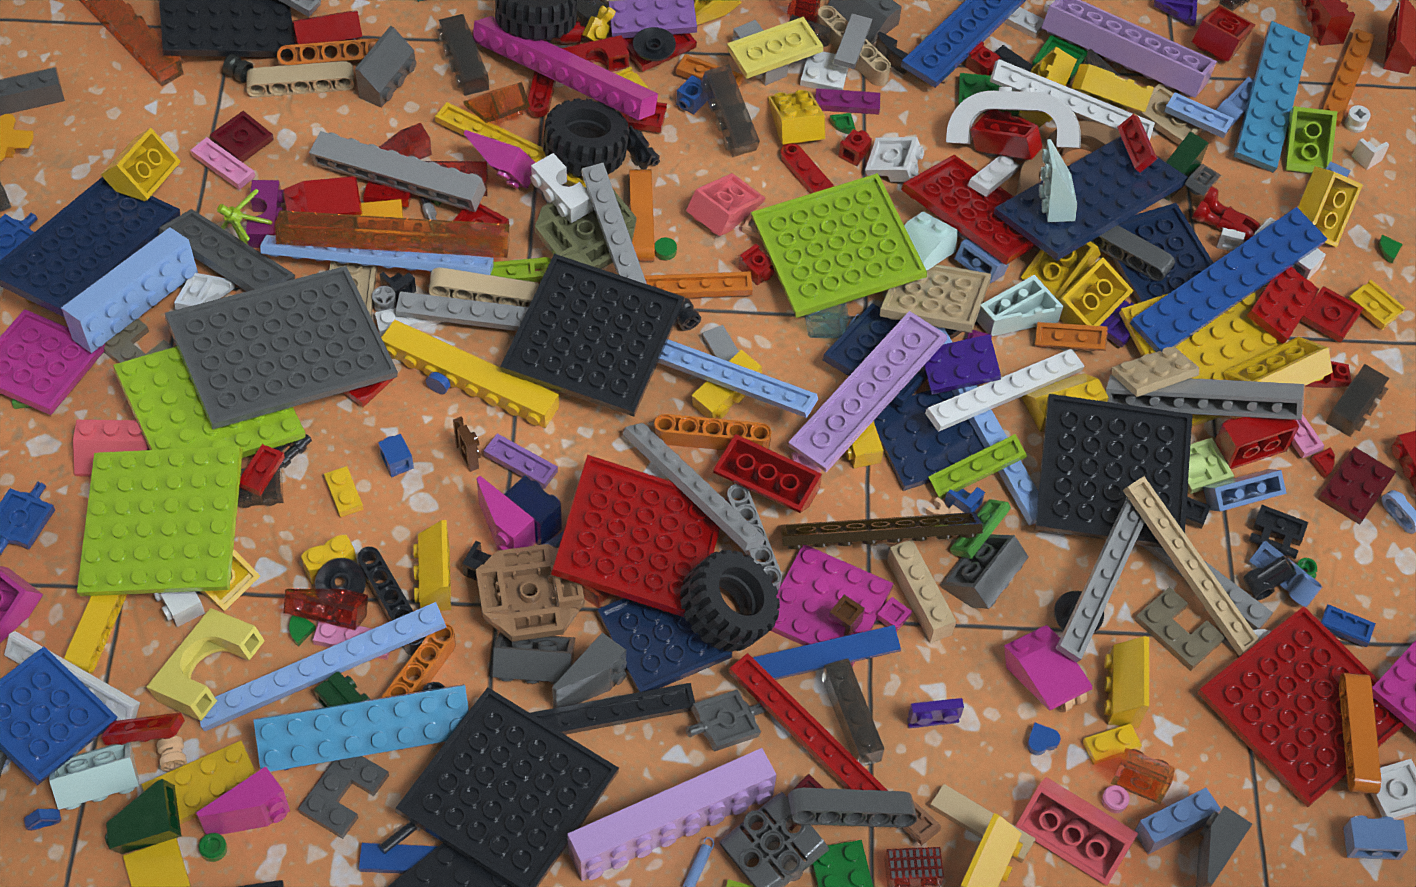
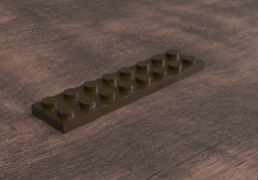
[781,512,983,549]

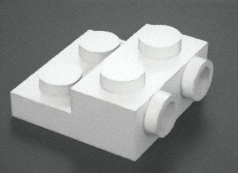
[865,137,924,182]

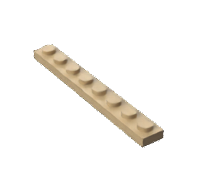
[1123,476,1260,656]

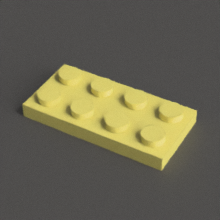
[727,17,823,79]

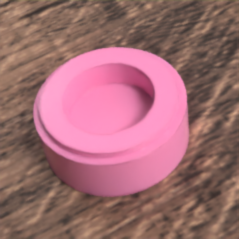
[1102,785,1130,813]

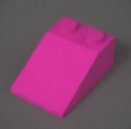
[463,130,536,189]
[476,476,536,550]
[0,566,43,643]
[1004,625,1093,711]
[196,766,290,835]

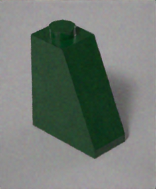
[1164,131,1209,201]
[105,779,182,854]

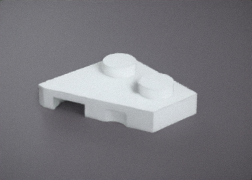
[174,273,235,310]

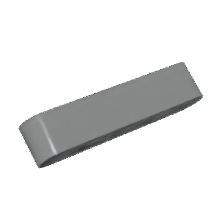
[727,484,782,590]

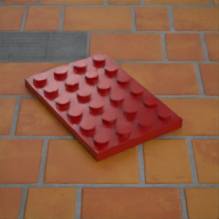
[901,155,1036,265]

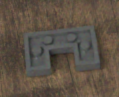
[298,756,389,839]

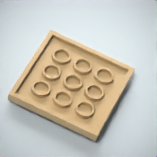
[880,264,991,333]

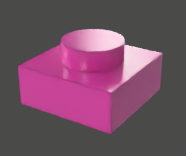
[877,597,912,632]

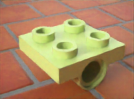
[1188,438,1234,494]

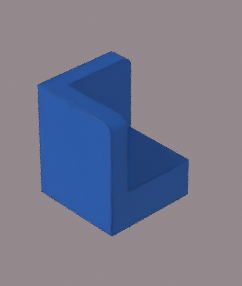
[944,487,985,513]

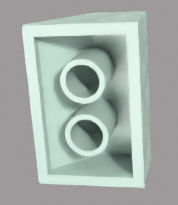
[49,742,139,810]

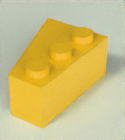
[1019,47,1077,128]
[1071,64,1154,112]

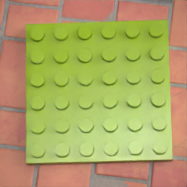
[751,173,927,318]
[113,346,305,458]
[77,446,243,596]

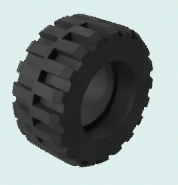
[495,0,578,41]
[542,98,629,177]
[680,550,780,652]

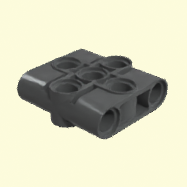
[719,792,829,887]

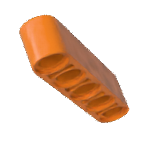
[277,38,378,65]
[629,169,655,261]
[654,414,772,450]
[381,623,456,698]
[1339,673,1381,794]

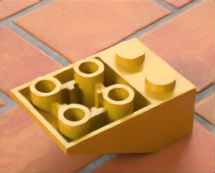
[768,90,825,144]

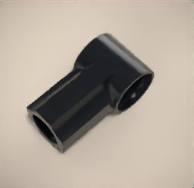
[1243,555,1297,601]

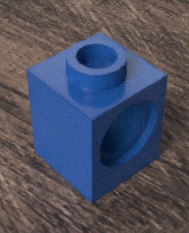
[676,75,710,115]
[378,434,414,477]

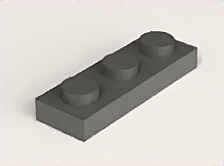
[1185,164,1221,196]

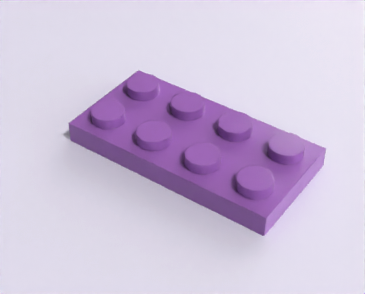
[609,0,697,38]

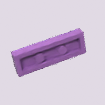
[484,434,558,489]

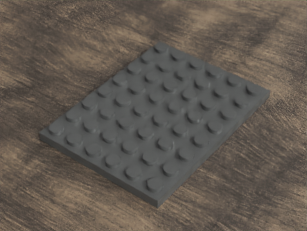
[165,266,398,429]

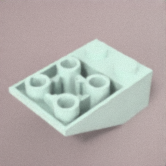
[1039,139,1077,222]

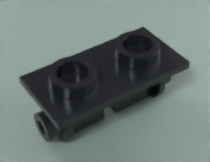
[627,125,660,169]

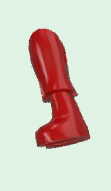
[1192,186,1261,242]

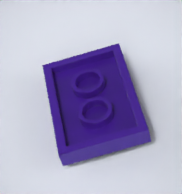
[924,334,1001,395]

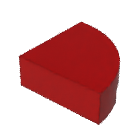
[1310,447,1335,479]

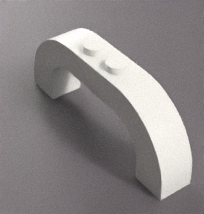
[946,87,1081,148]

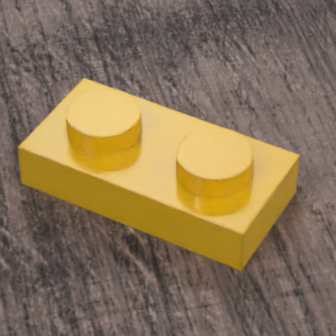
[324,466,364,518]
[1083,723,1142,765]

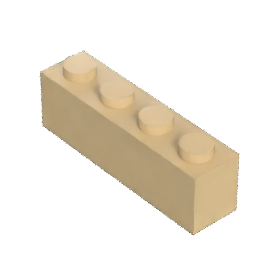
[887,539,956,643]

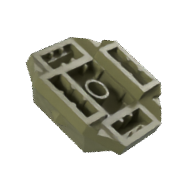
[535,187,637,269]

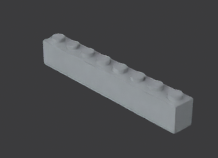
[309,131,486,212]
[1106,374,1304,420]

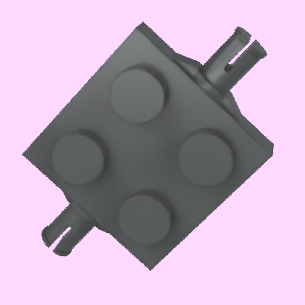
[686,689,766,752]

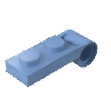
[1216,76,1254,126]
[1249,541,1322,607]

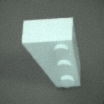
[976,275,1063,336]

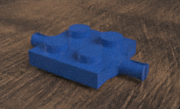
[0,212,38,260]
[0,481,55,555]

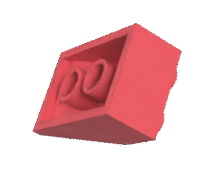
[686,173,766,236]

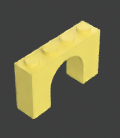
[147,608,265,721]

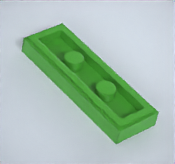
[950,499,1011,559]

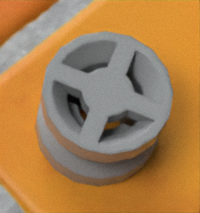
[372,286,397,312]

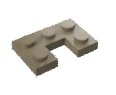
[104,319,172,363]
[1135,587,1226,671]

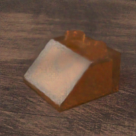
[463,82,530,124]
[1111,747,1175,804]

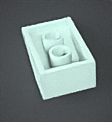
[904,212,957,270]

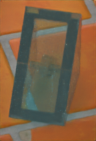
[805,302,849,338]

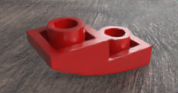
[1306,361,1352,388]

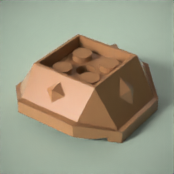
[476,544,584,642]

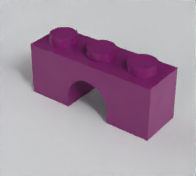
[246,180,285,248]

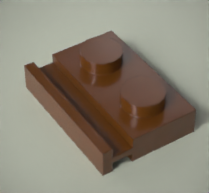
[453,416,481,472]

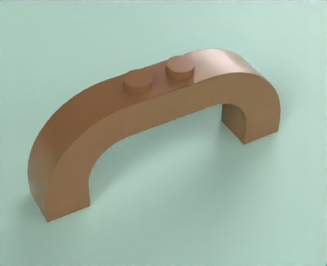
[1017,121,1121,195]

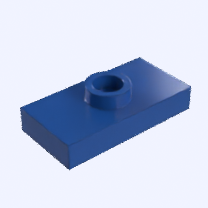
[1321,604,1376,647]

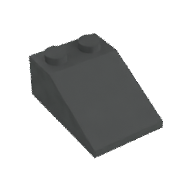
[552,633,627,708]
[1196,806,1252,887]

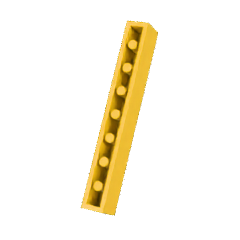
[381,319,559,428]

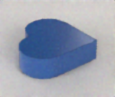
[1027,722,1061,755]
[24,809,61,831]

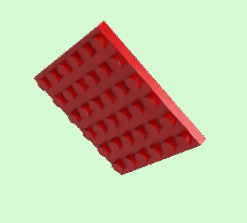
[551,454,727,617]
[1197,606,1406,808]

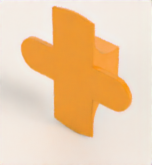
[0,114,34,162]

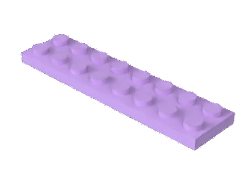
[788,311,947,472]

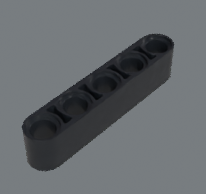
[357,546,426,656]

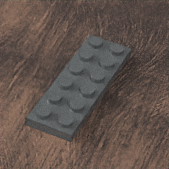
[159,209,295,291]

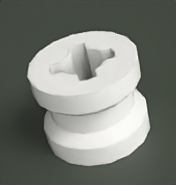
[1344,105,1371,133]

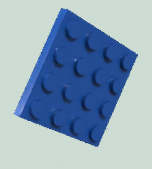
[0,646,118,786]

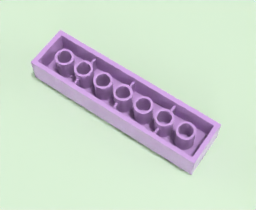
[1042,0,1217,98]
[568,748,776,881]

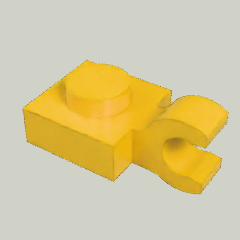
[582,5,616,41]

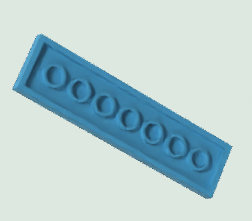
[1234,21,1310,173]
[253,684,469,772]

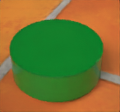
[655,237,677,260]
[199,833,227,862]

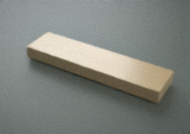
[930,784,1036,863]

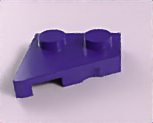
[1154,0,1197,26]

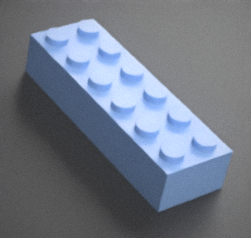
[61,227,198,353]

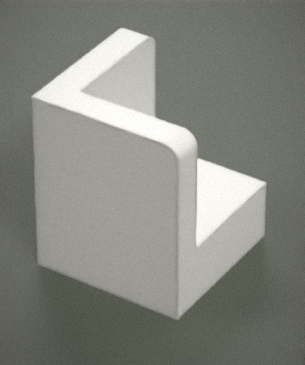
[1352,138,1389,170]

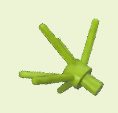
[217,189,273,244]

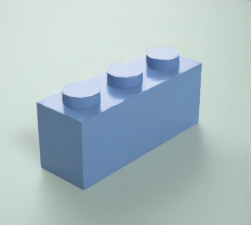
[1203,469,1287,512]
[1135,788,1221,855]

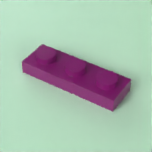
[815,88,880,115]

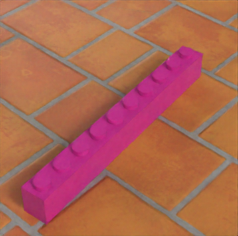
[472,16,658,120]

